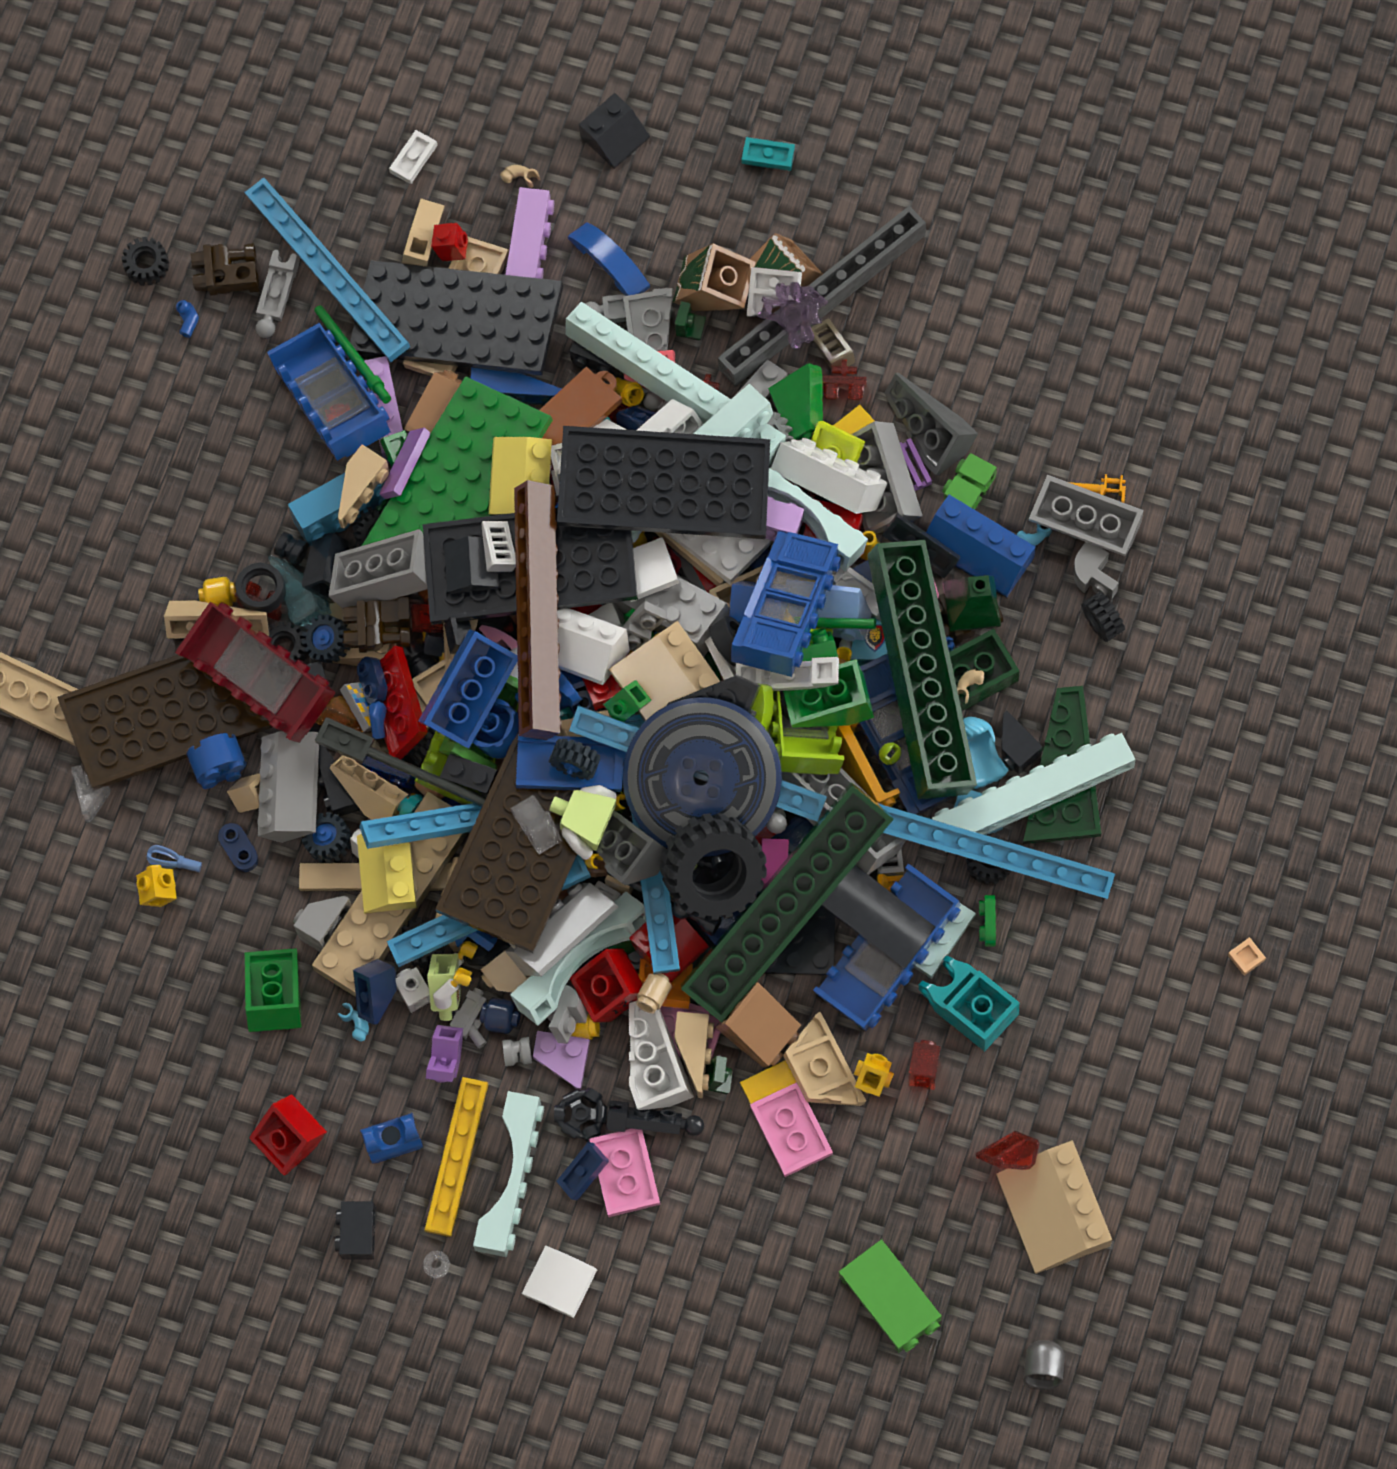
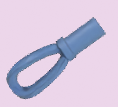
[146,845,202,872]

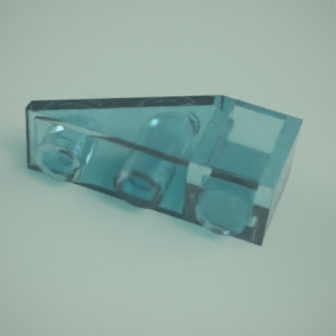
[268,556,331,627]

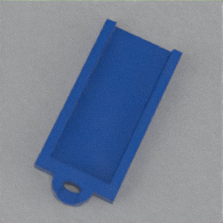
[516,734,627,792]

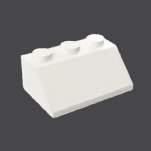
[557,608,630,685]

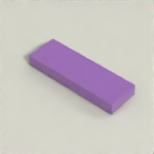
[379,428,430,499]

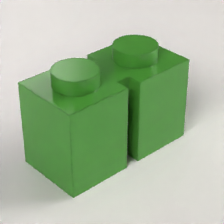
[942,453,997,510]

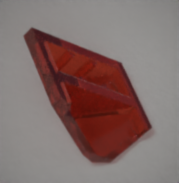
[975,1131,1040,1170]

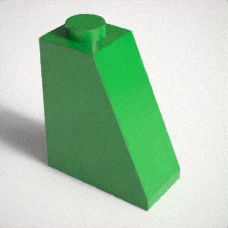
[768,363,823,440]

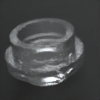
[423,1251,450,1278]

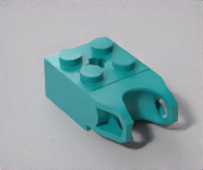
[919,955,1020,1052]

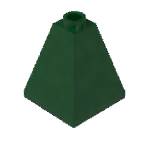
[943,575,1001,632]

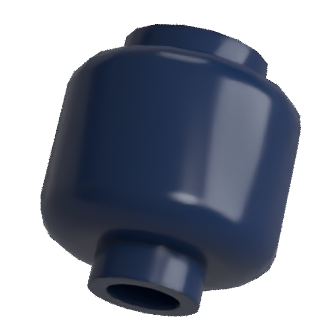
[480,997,521,1034]

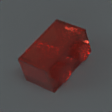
[908,1040,941,1090]

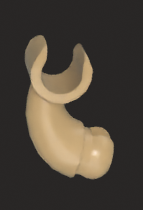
[500,165,540,188]
[957,669,984,704]

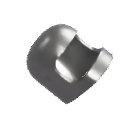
[1023,1340,1065,1390]

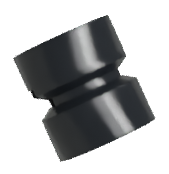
[403,639,439,679]

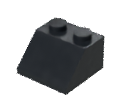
[579,93,650,169]

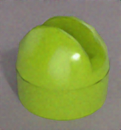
[879,742,902,765]

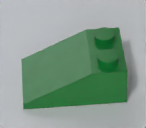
[783,659,874,728]
[245,948,301,1032]

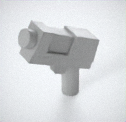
[450,988,487,1049]

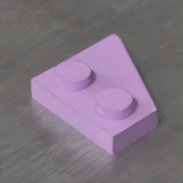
[533,1031,590,1091]

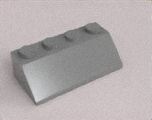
[851,421,923,534]
[1029,475,1144,556]
[329,529,428,609]
[258,731,319,843]
[505,882,618,977]

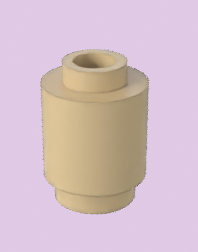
[636,973,672,1014]

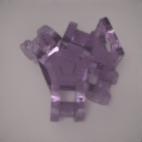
[757,282,828,350]

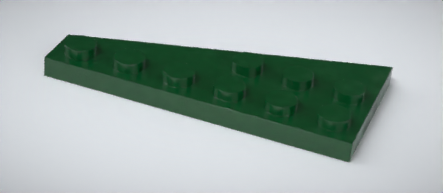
[1023,686,1101,844]

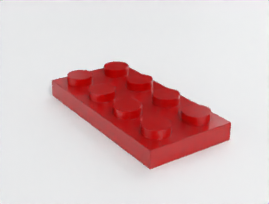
[380,646,428,759]

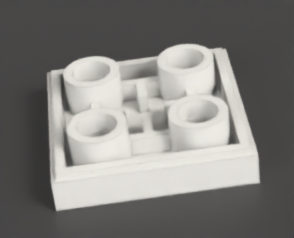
[630,537,679,602]

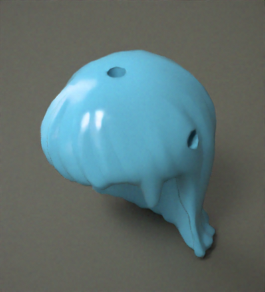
[963,717,1008,789]

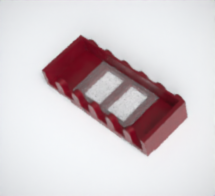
[175,602,336,743]

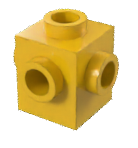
[136,865,177,907]
[853,1053,894,1097]

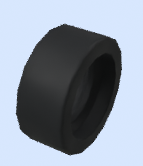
[235,562,286,613]
[709,616,740,667]

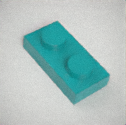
[742,137,795,171]

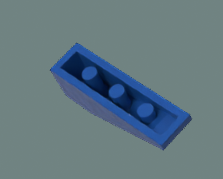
[471,368,561,405]

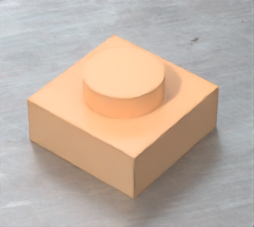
[1228,937,1266,976]

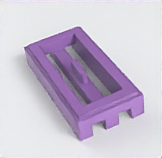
[900,438,932,491]

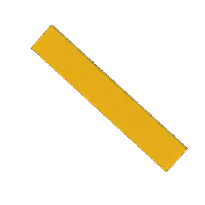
[425,1077,489,1237]

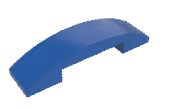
[568,222,650,296]

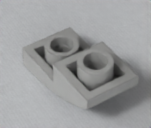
[622,601,667,651]

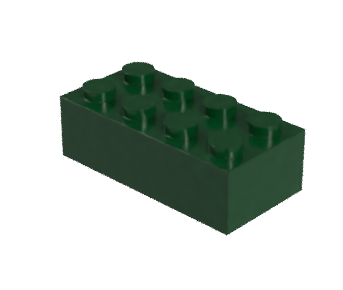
[949,628,1020,711]

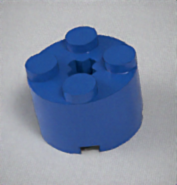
[472,698,519,759]
[187,733,246,789]

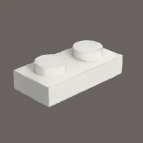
[389,130,437,184]

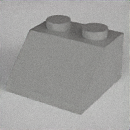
[293,896,352,952]

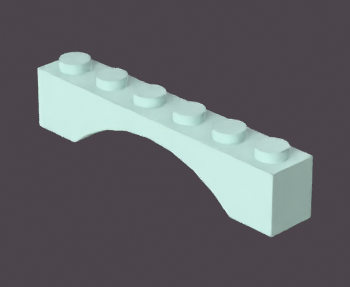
[768,468,868,572]
[510,892,646,1025]
[473,1091,544,1257]

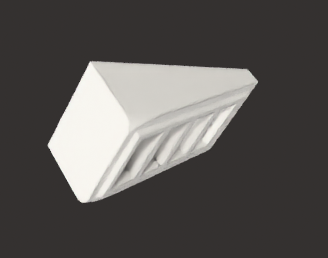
[481,521,516,572]

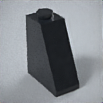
[302,533,349,604]

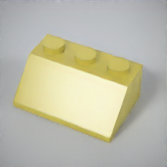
[489,437,552,515]
[357,834,417,914]

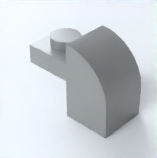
[1073,542,1119,599]
[547,985,588,1044]

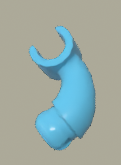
[1017,524,1052,546]
[338,1003,369,1041]

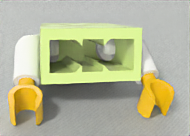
[549,785,626,869]
[427,941,478,1021]

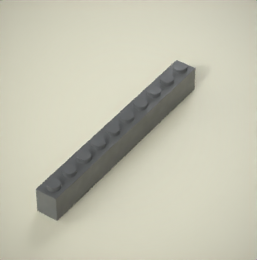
[718,206,926,387]

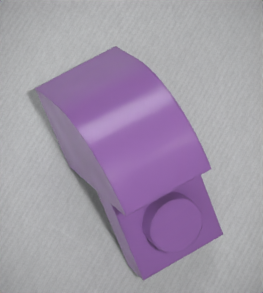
[426,1025,463,1082]

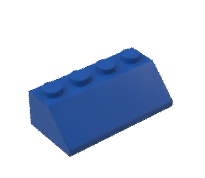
[926,495,1035,598]
[418,630,518,749]

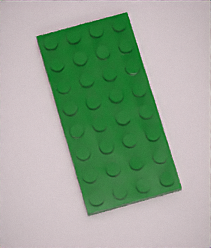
[362,376,553,546]

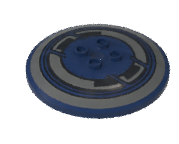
[623,697,782,857]

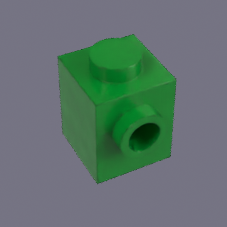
[603,680,652,722]

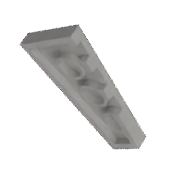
[623,288,674,395]

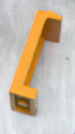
[836,723,900,807]

